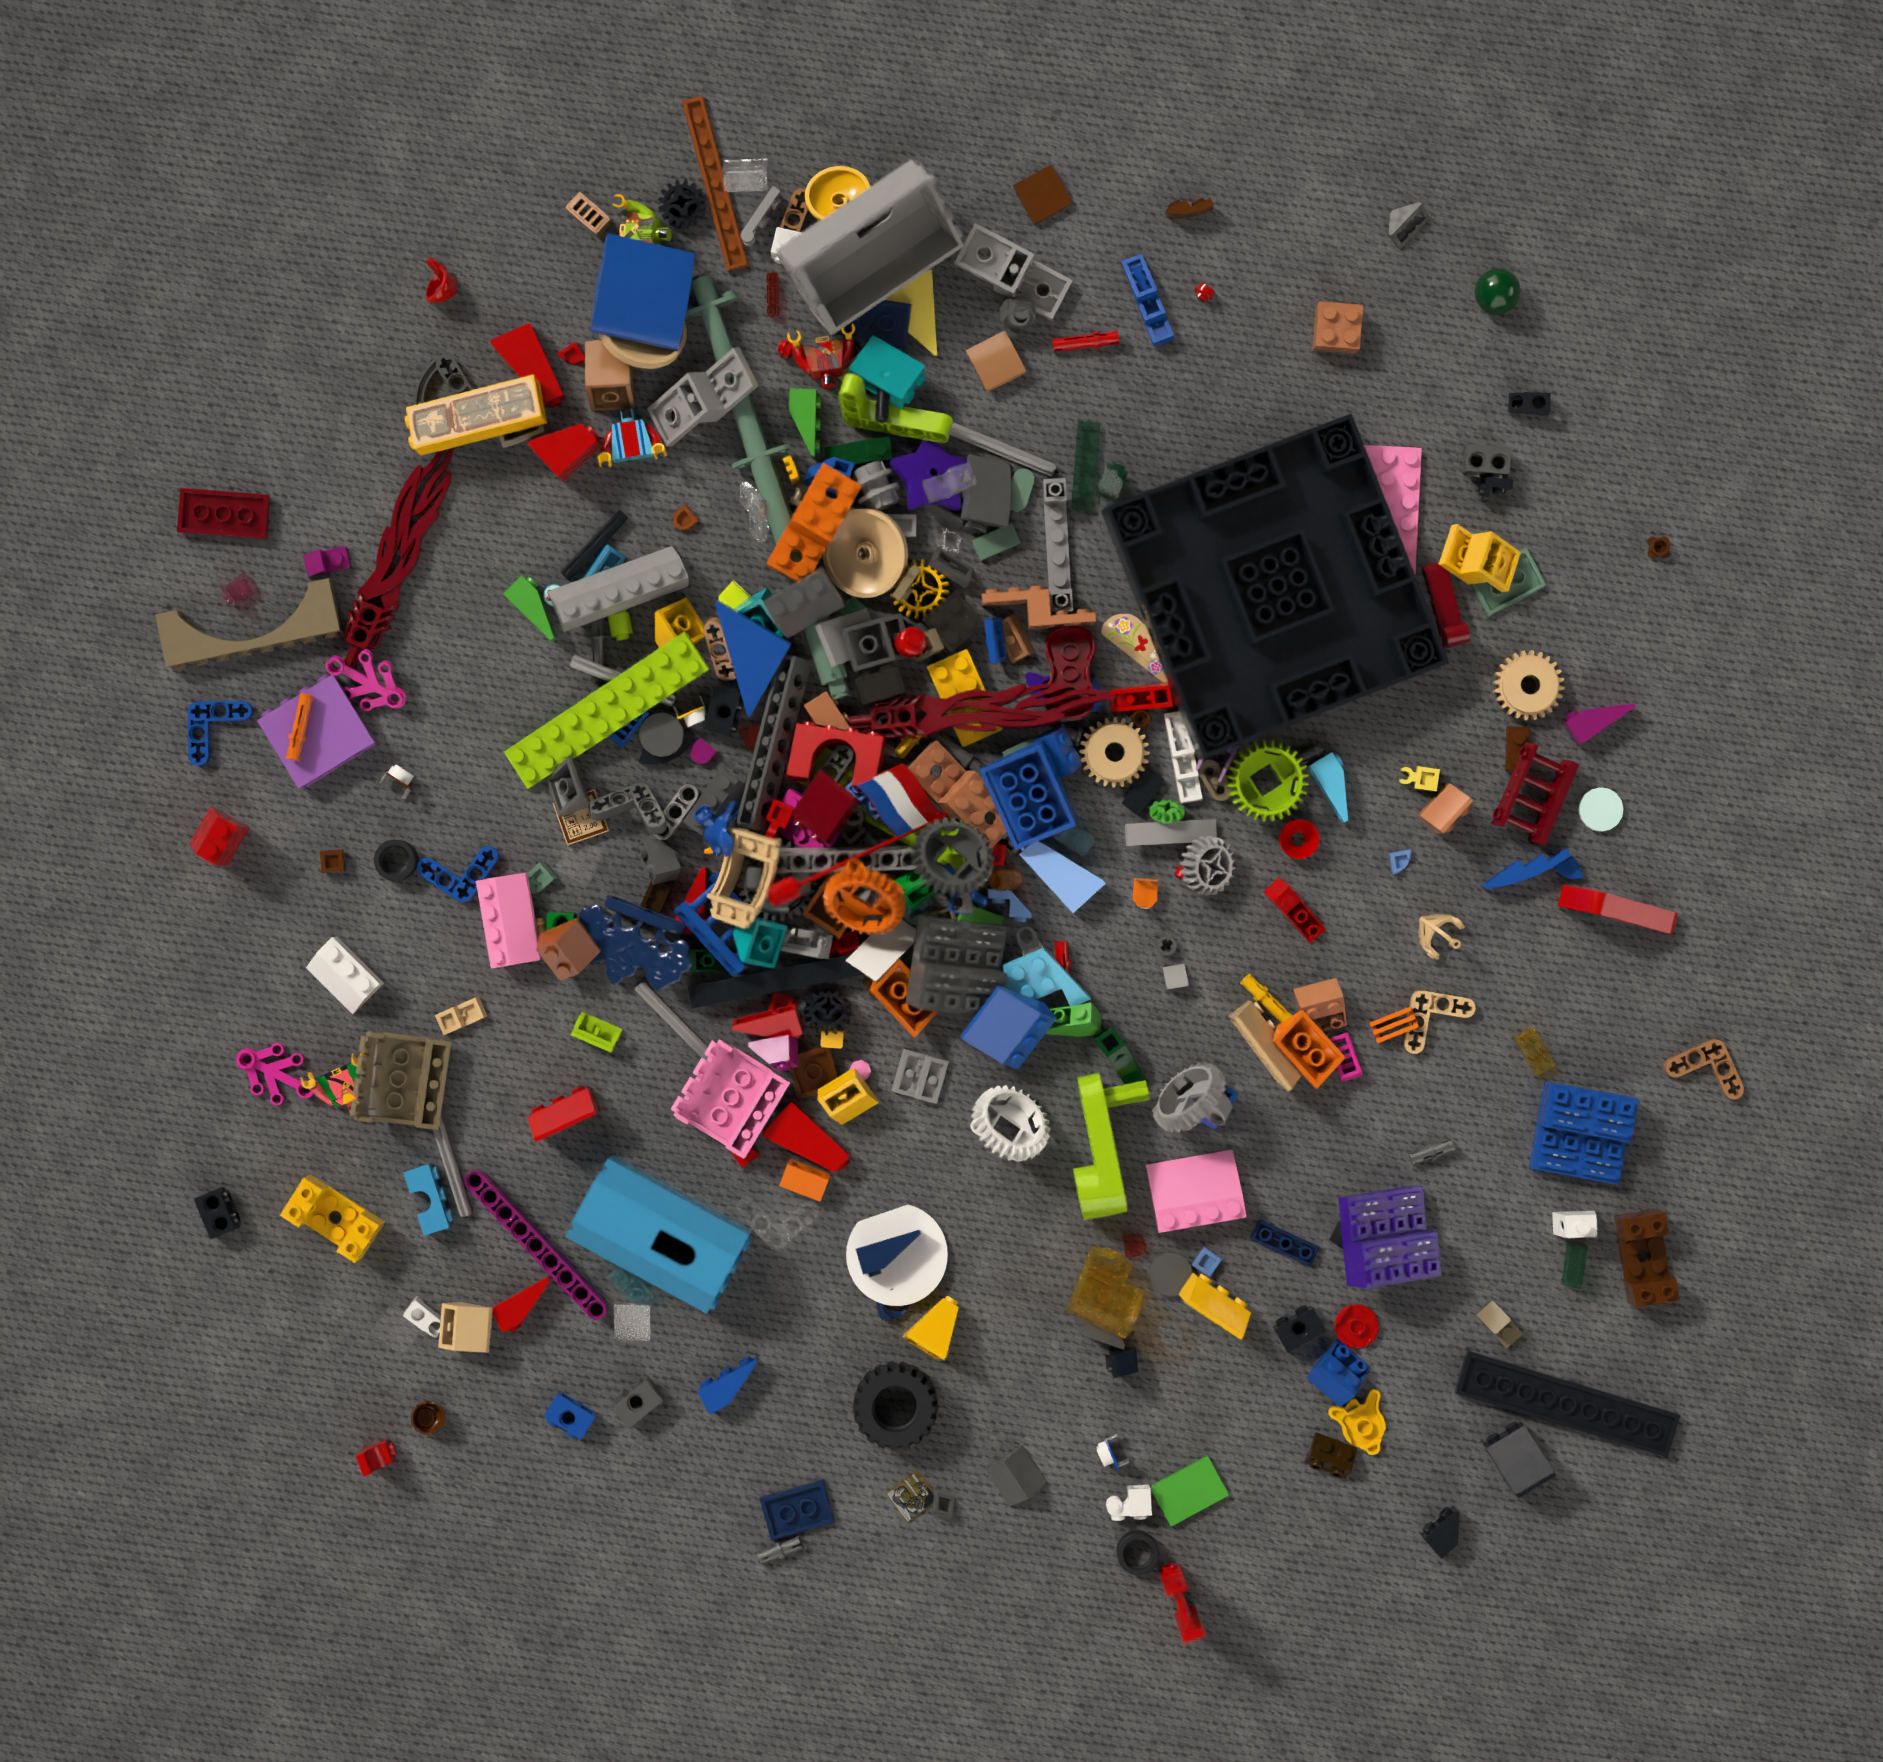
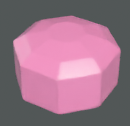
[849,1060,871,1080]

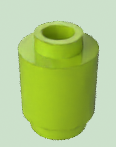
[608,610,633,641]

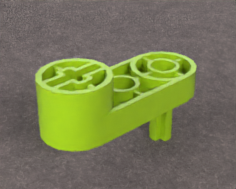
[1073,1073,1150,1221]

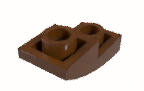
[1165,198,1214,219]

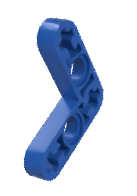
[188,701,254,766]
[417,846,499,902]

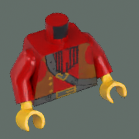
[787,323,855,389]

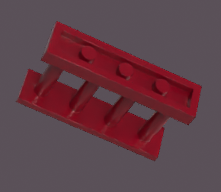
[1491,742,1580,846]

